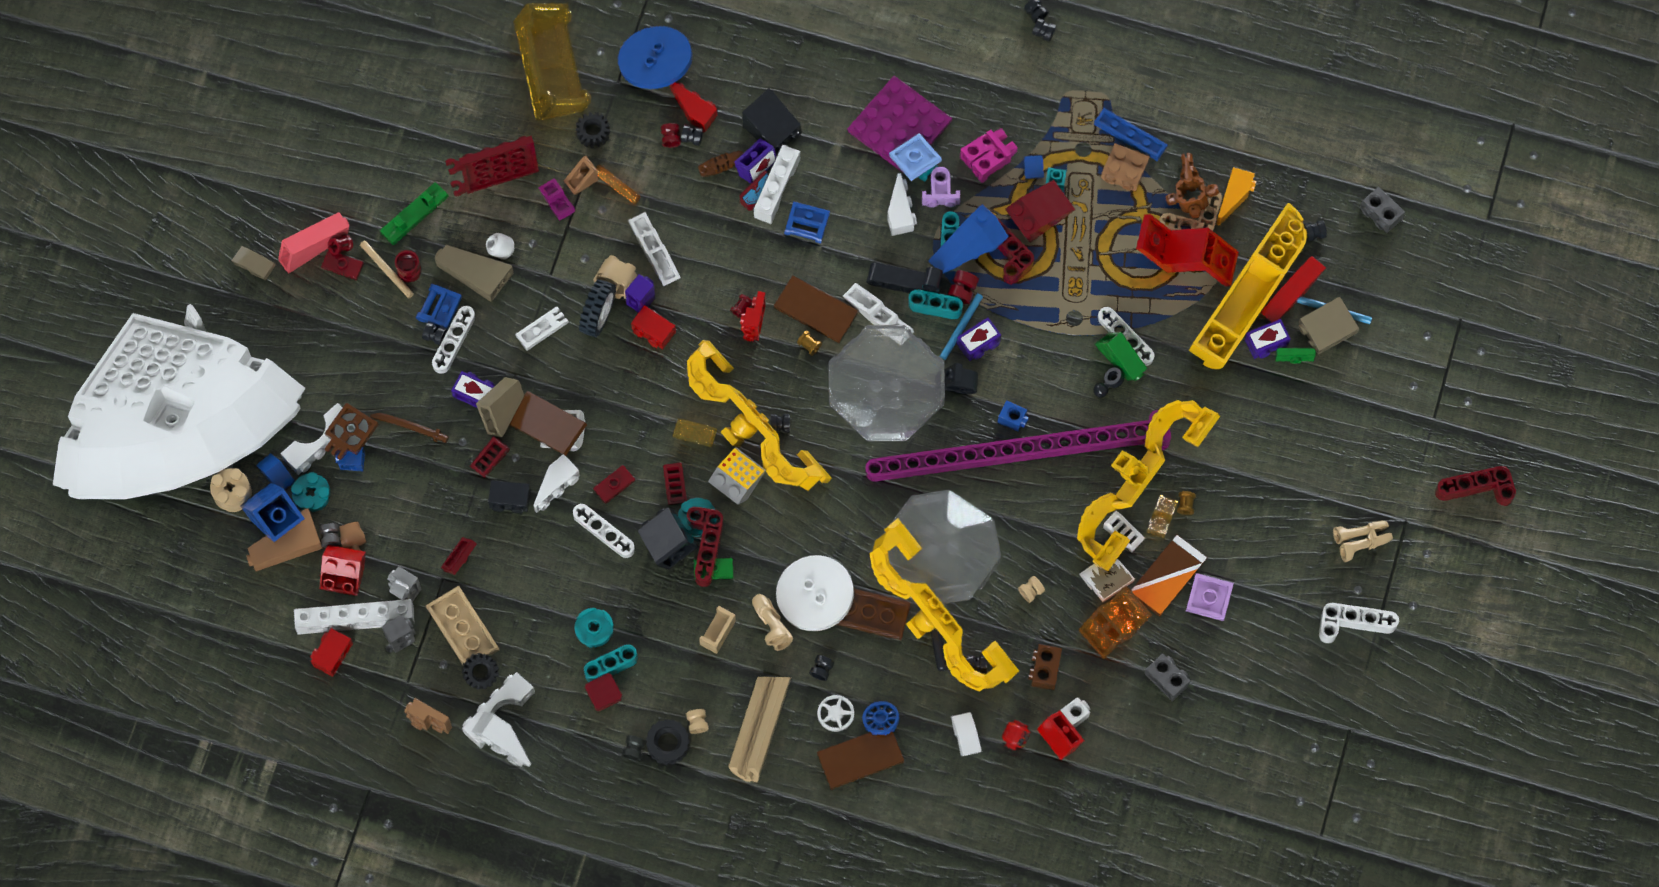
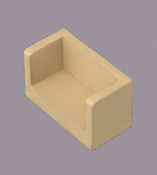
[699,606,736,654]

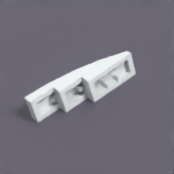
[628,212,681,286]
[843,283,914,345]

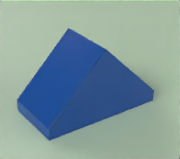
[256,453,295,490]

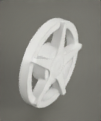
[817,695,854,732]

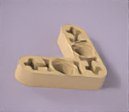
[1159,192,1222,231]

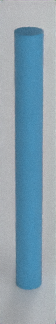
[940,293,983,360]
[1297,296,1372,324]

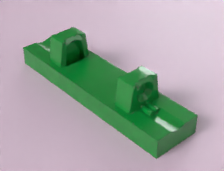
[380,182,449,246]

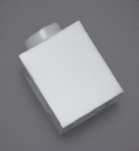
[1061,697,1090,728]

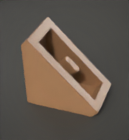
[564,156,598,195]

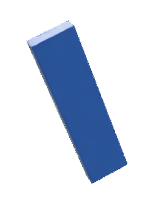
[1094,108,1168,162]

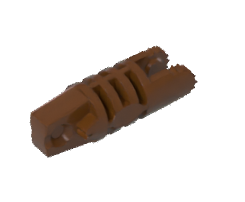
[698,150,744,177]

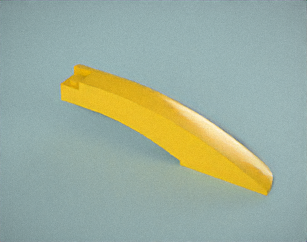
[1189,203,1307,369]

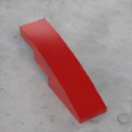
[1260,256,1326,322]

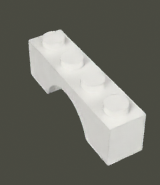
[754,145,800,224]
[281,403,342,475]
[462,672,535,748]

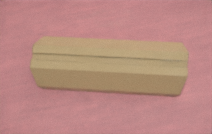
[729,677,792,782]

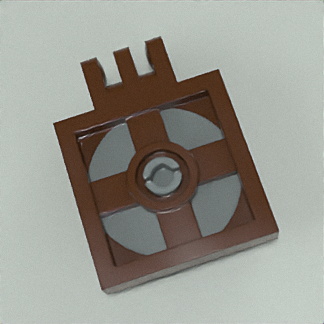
[324,403,379,460]

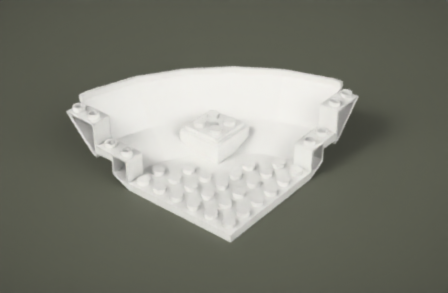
[53,313,305,499]

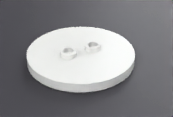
[776,555,854,631]

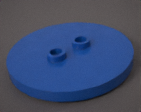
[618,26,692,89]

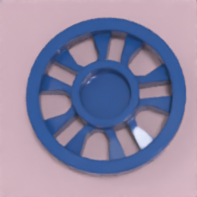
[862,701,899,736]

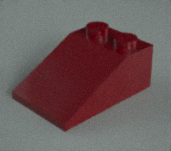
[1005,180,1076,243]

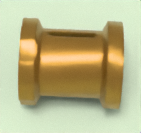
[797,331,822,356]
[1177,491,1196,515]

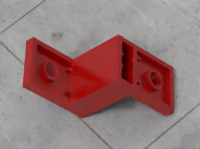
[1136,214,1239,286]

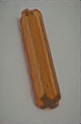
[595,164,640,204]

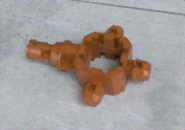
[1166,153,1219,219]

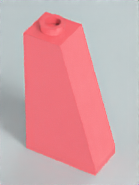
[278,212,350,274]

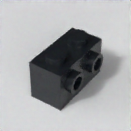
[488,480,531,513]

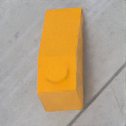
[1216,167,1257,225]

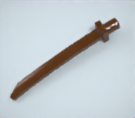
[370,413,449,443]

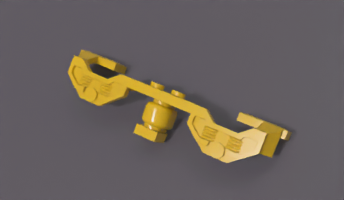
[687,340,832,491]
[1077,400,1220,571]
[870,518,1019,692]

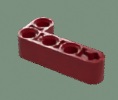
[996,217,1034,284]
[1435,466,1516,506]
[687,507,724,587]

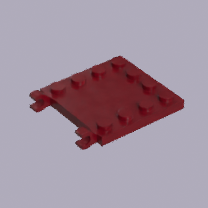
[445,136,539,196]

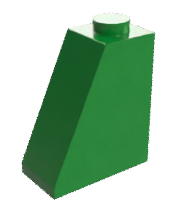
[1095,332,1148,381]

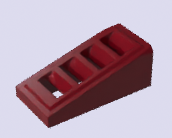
[470,436,510,478]
[663,463,687,506]

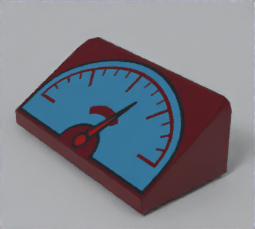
[740,171,769,211]

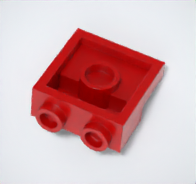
[740,291,766,342]

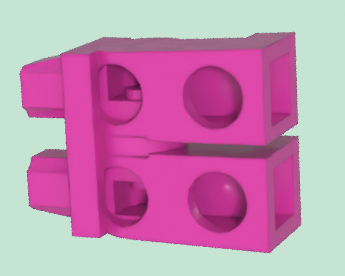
[960,129,1017,183]

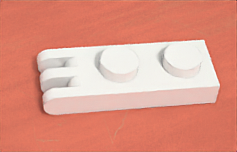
[516,307,569,351]

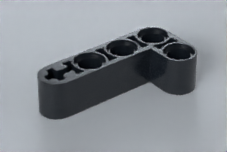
[866,263,943,294]

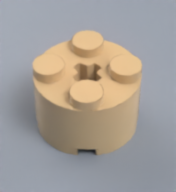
[594,255,637,299]
[210,468,252,512]

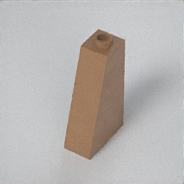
[246,508,322,571]

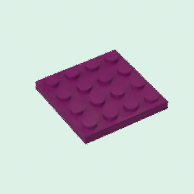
[847,76,952,173]

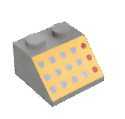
[708,447,766,505]

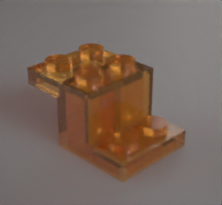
[1079,586,1152,659]

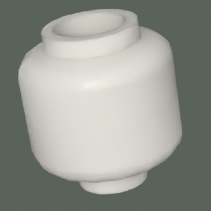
[486,233,514,260]

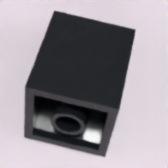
[742,88,801,154]
[638,508,699,570]

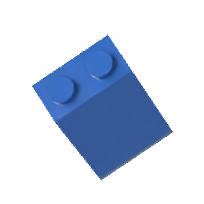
[241,483,305,542]

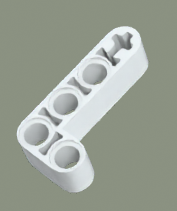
[1319,603,1399,643]

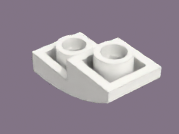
[951,712,982,756]

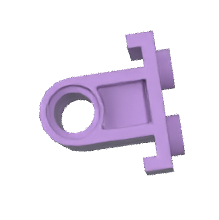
[922,167,960,207]

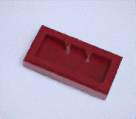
[321,250,364,281]
[593,465,635,504]
[441,537,477,575]

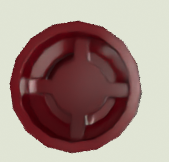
[395,250,422,283]
[947,270,979,305]

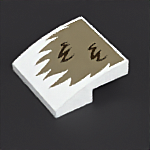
[1079,559,1135,602]

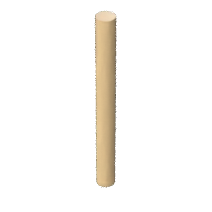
[360,241,414,298]

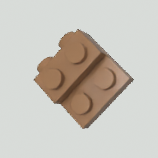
[1101,144,1150,191]
[404,698,452,734]

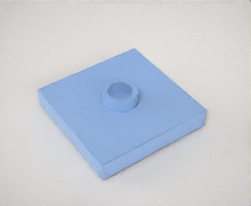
[889,133,942,181]

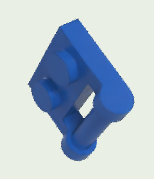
[785,202,830,244]
[416,284,462,329]

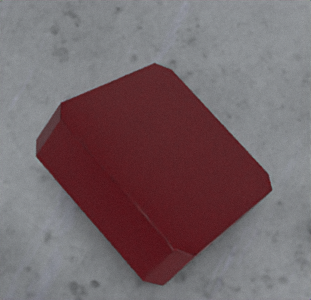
[585,673,622,711]

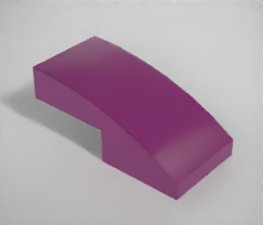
[538,178,575,221]

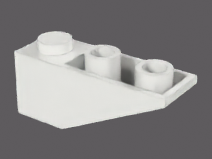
[887,173,917,236]
[533,455,580,513]

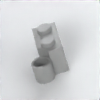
[387,566,421,602]

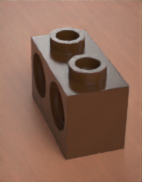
[1029,644,1062,690]

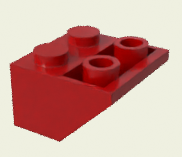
[320,545,366,596]

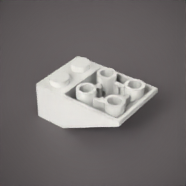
[471,712,531,767]

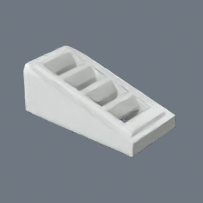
[184,304,206,332]
[1103,510,1145,552]

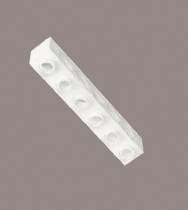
[294,599,414,634]

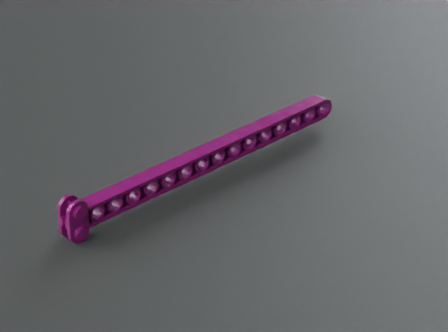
[865,410,1171,481]

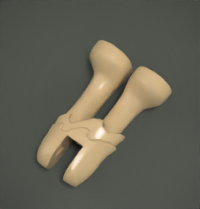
[1333,521,1393,562]
[752,594,793,651]

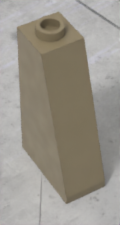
[435,245,514,302]

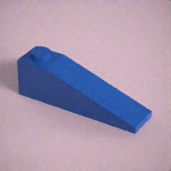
[928,204,1009,274]

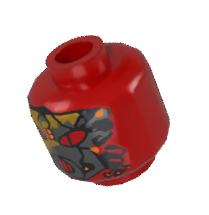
[1002,720,1031,750]

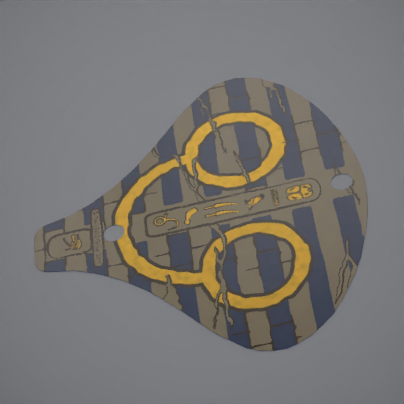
[933,90,1217,335]

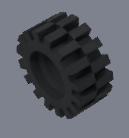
[576,112,610,148]
[462,653,499,690]

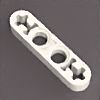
[432,306,475,374]
[1098,307,1154,366]
[573,504,635,558]

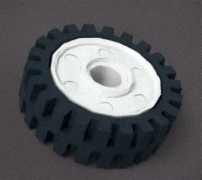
[579,279,616,337]

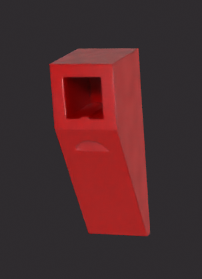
[670,82,718,132]

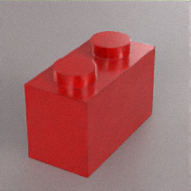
[631,305,676,350]
[311,628,353,677]
[1037,710,1084,760]

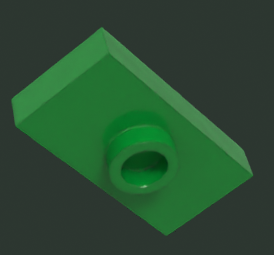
[1275,348,1316,364]
[694,558,733,579]

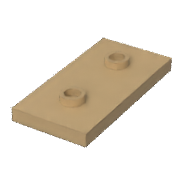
[426,586,499,665]

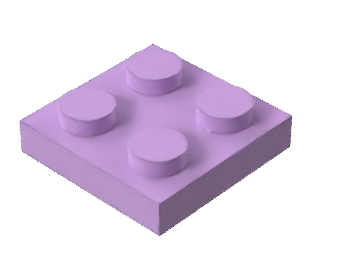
[1186,573,1234,621]

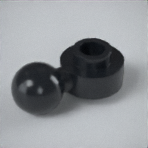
[1093,368,1125,398]

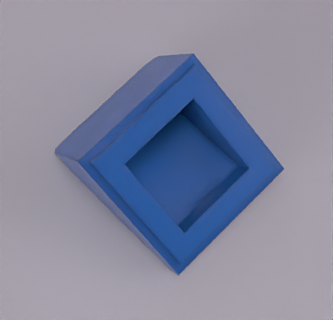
[1023,156,1044,179]

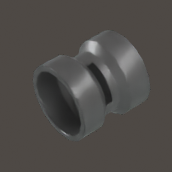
[320,523,341,548]

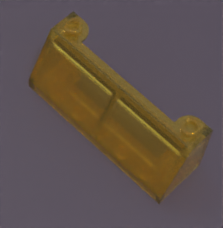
[514,3,591,120]

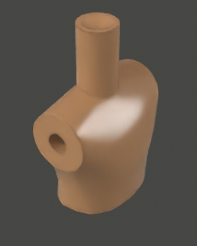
[339,522,367,550]

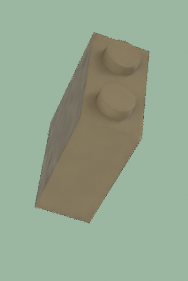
[1298,297,1359,355]

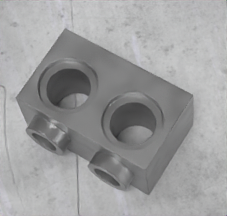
[1360,186,1405,233]
[382,615,416,653]
[1145,653,1190,701]

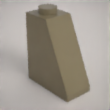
[476,377,524,437]

